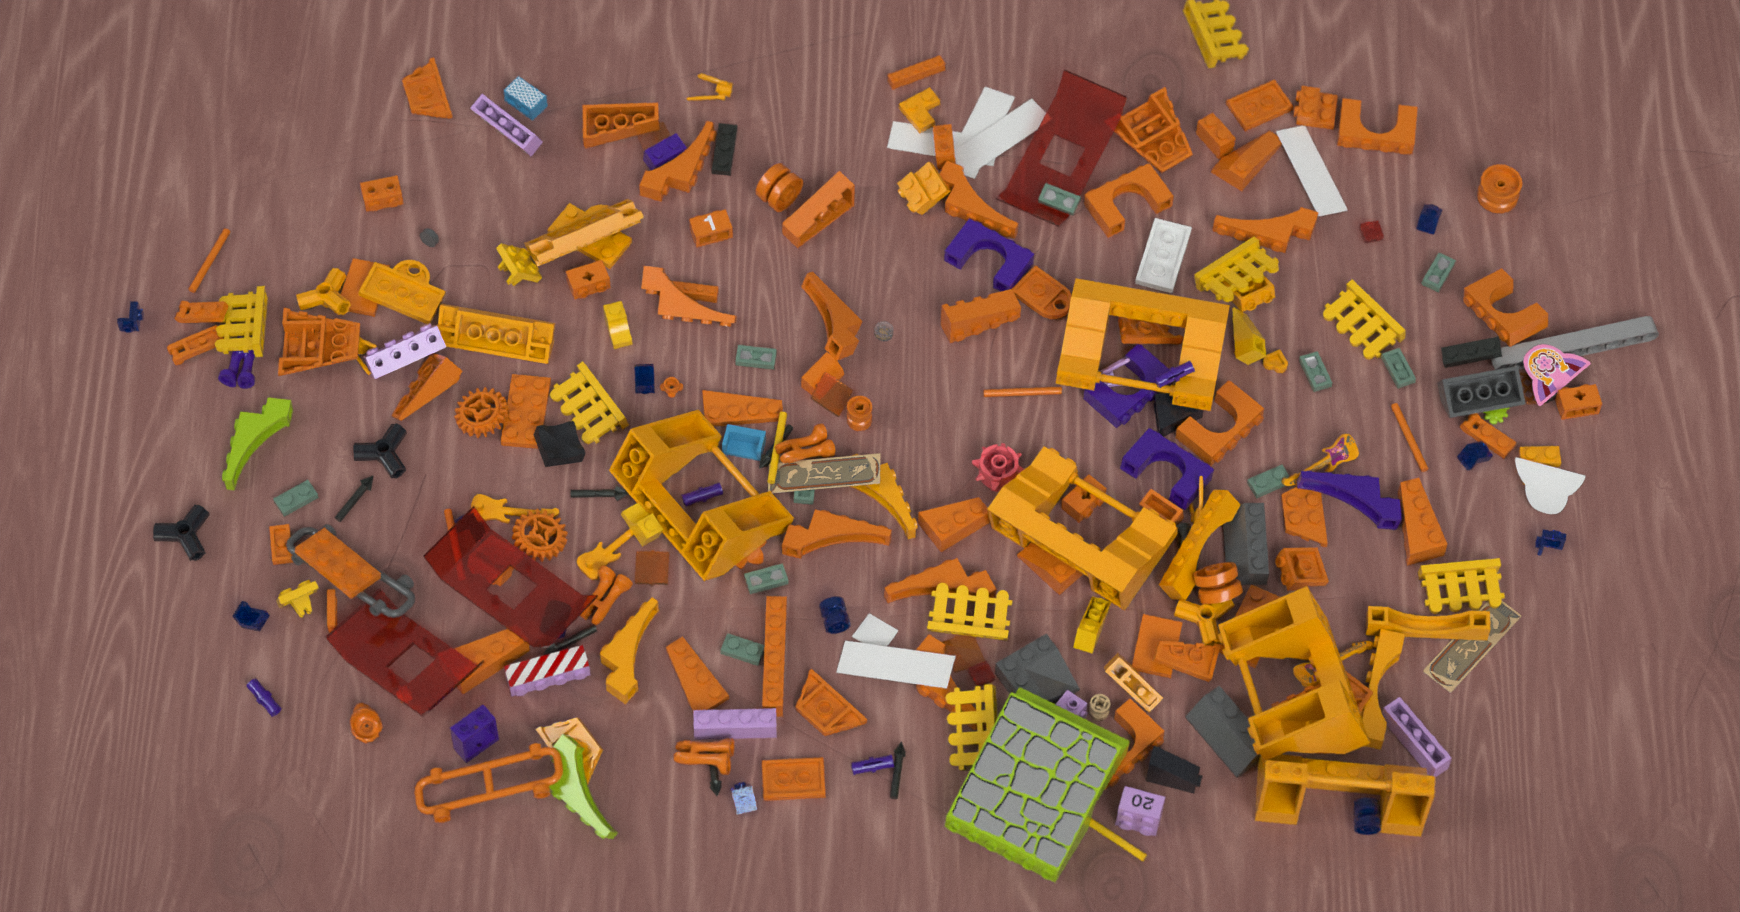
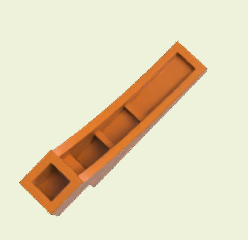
[639,121,716,202]
[940,161,1018,239]
[1212,207,1319,253]
[641,266,737,327]
[801,271,863,361]
[782,509,892,559]
[884,558,996,603]
[916,634,987,731]

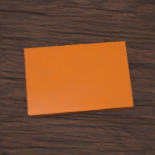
[1226,79,1294,131]
[341,258,390,317]
[1132,614,1183,678]
[762,757,826,801]

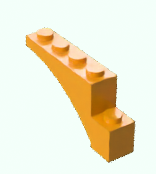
[849,454,918,540]
[600,597,659,704]

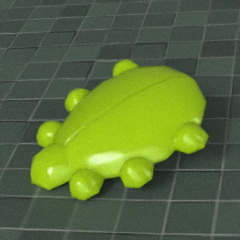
[1483,407,1510,425]

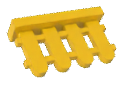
[1183,0,1249,68]
[1194,237,1279,302]
[1323,280,1406,360]
[215,286,268,357]
[550,362,629,444]
[1418,558,1505,614]
[927,583,1013,641]
[946,684,998,770]

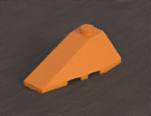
[1211,130,1282,191]
[391,353,463,421]

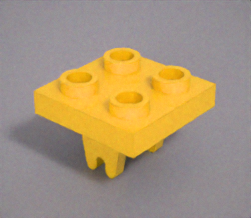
[496,243,542,286]
[276,580,319,618]

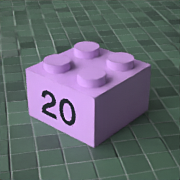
[1116,786,1165,836]

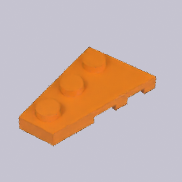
[1153,641,1221,682]

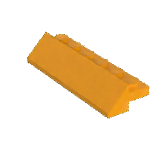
[524,199,644,267]
[437,304,555,364]

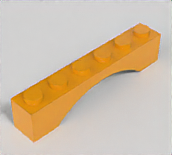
[1159,489,1241,600]
[1365,606,1491,641]
[1360,629,1405,750]

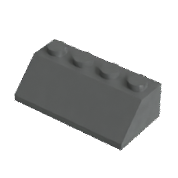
[1437,366,1526,418]
[1223,503,1269,585]
[1185,686,1260,778]

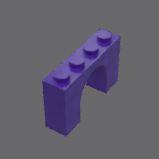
[944,218,1034,292]
[1083,344,1172,428]
[1120,428,1214,510]

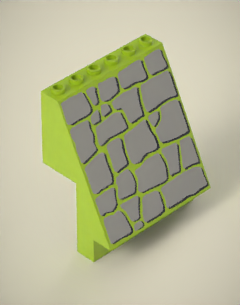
[944,687,1130,883]

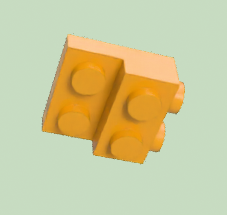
[897,162,950,215]
[1222,272,1275,312]

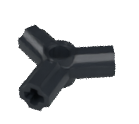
[353,423,407,479]
[153,504,210,561]

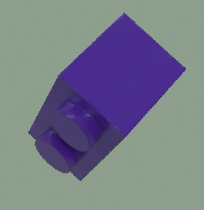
[643,133,687,171]

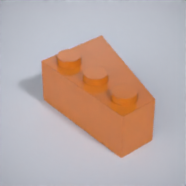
[918,497,990,552]

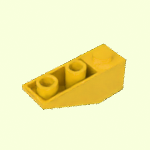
[1232,307,1266,365]
[1073,596,1111,653]

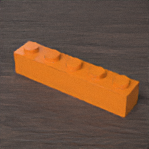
[887,55,945,90]
[657,281,719,303]

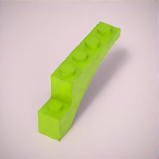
[222,397,293,490]
[549,734,618,839]

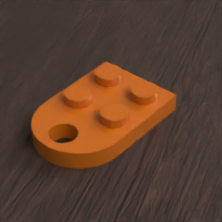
[1012,265,1072,319]

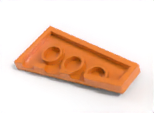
[702,390,783,427]
[666,636,729,715]

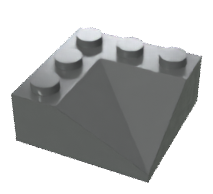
[995,634,1080,704]

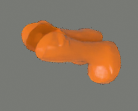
[775,423,835,464]
[580,565,633,625]
[673,738,735,775]

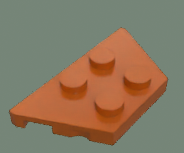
[402,57,452,119]
[1118,317,1184,345]
[1281,487,1328,547]
[796,669,867,736]

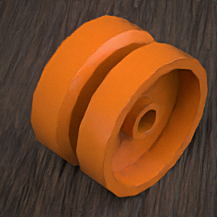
[756,163,803,212]
[1477,164,1522,214]
[1193,562,1243,604]

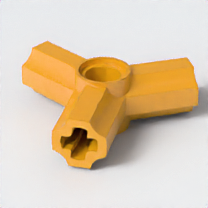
[296,268,351,315]
[1174,599,1234,645]

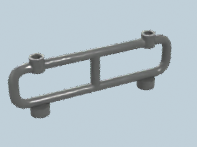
[286,524,416,618]

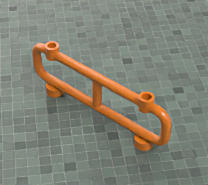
[414,743,563,823]

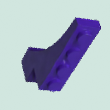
[1297,471,1401,530]

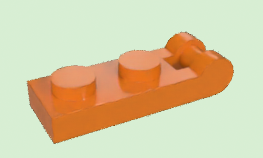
[175,301,229,323]
[167,325,224,365]
[1460,413,1517,459]

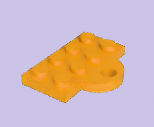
[547,203,632,269]
[358,260,446,324]

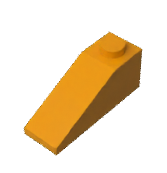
[1104,653,1163,713]

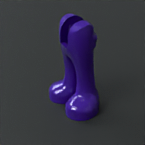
[218,336,255,389]

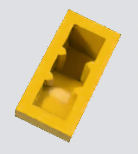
[603,301,633,349]
[621,502,663,547]

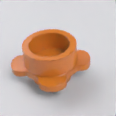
[660,377,683,398]

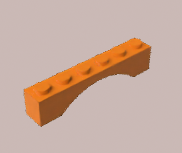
[762,596,787,717]

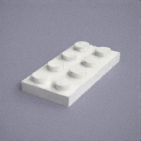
[1135,218,1192,293]

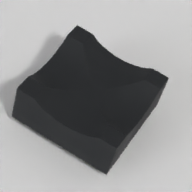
[533,421,586,467]

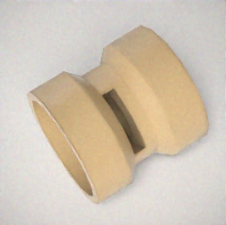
[1089,694,1110,721]

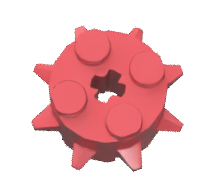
[972,443,1024,492]

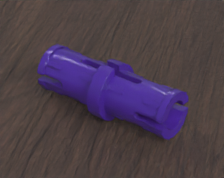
[1154,360,1195,389]
[681,483,723,507]
[246,678,282,717]
[851,754,894,775]

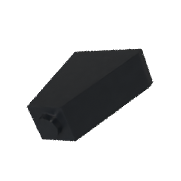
[1154,393,1204,437]
[1146,746,1203,794]

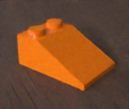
[1017,542,1083,595]

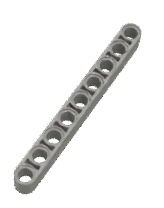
[1491,316,1659,370]

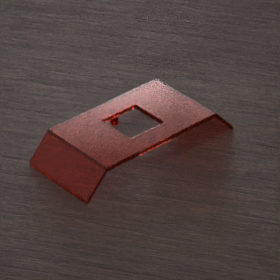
[995,69,1127,227]
[424,506,598,648]
[325,589,485,717]

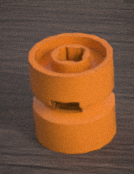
[847,396,872,431]

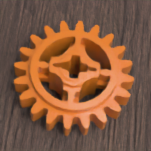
[454,387,509,438]
[512,509,568,562]

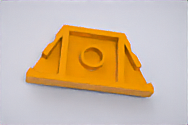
[536,718,603,784]

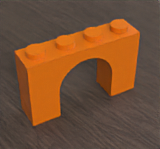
[1337,98,1418,155]
[1084,163,1174,238]
[1463,268,1548,347]
[1175,380,1264,466]
[1104,699,1165,790]

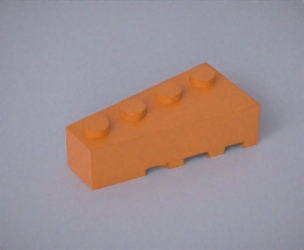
[583,103,660,149]
[782,171,855,248]
[941,289,1021,343]
[1397,477,1448,566]
[438,625,530,694]

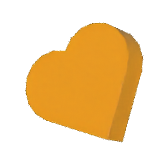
[1262,349,1288,373]

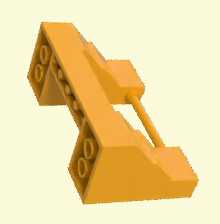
[1056,278,1230,411]
[609,410,794,581]
[987,446,1178,611]
[1218,586,1370,761]
[1255,754,1435,837]

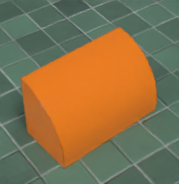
[801,352,844,400]
[1139,489,1184,525]

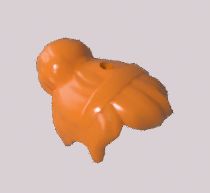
[350,702,383,744]

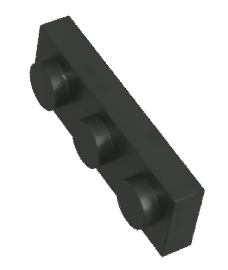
[712,123,738,176]
[1441,336,1502,368]

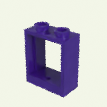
[450,704,499,763]

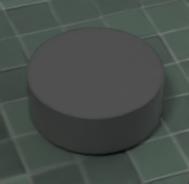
[420,228,439,247]

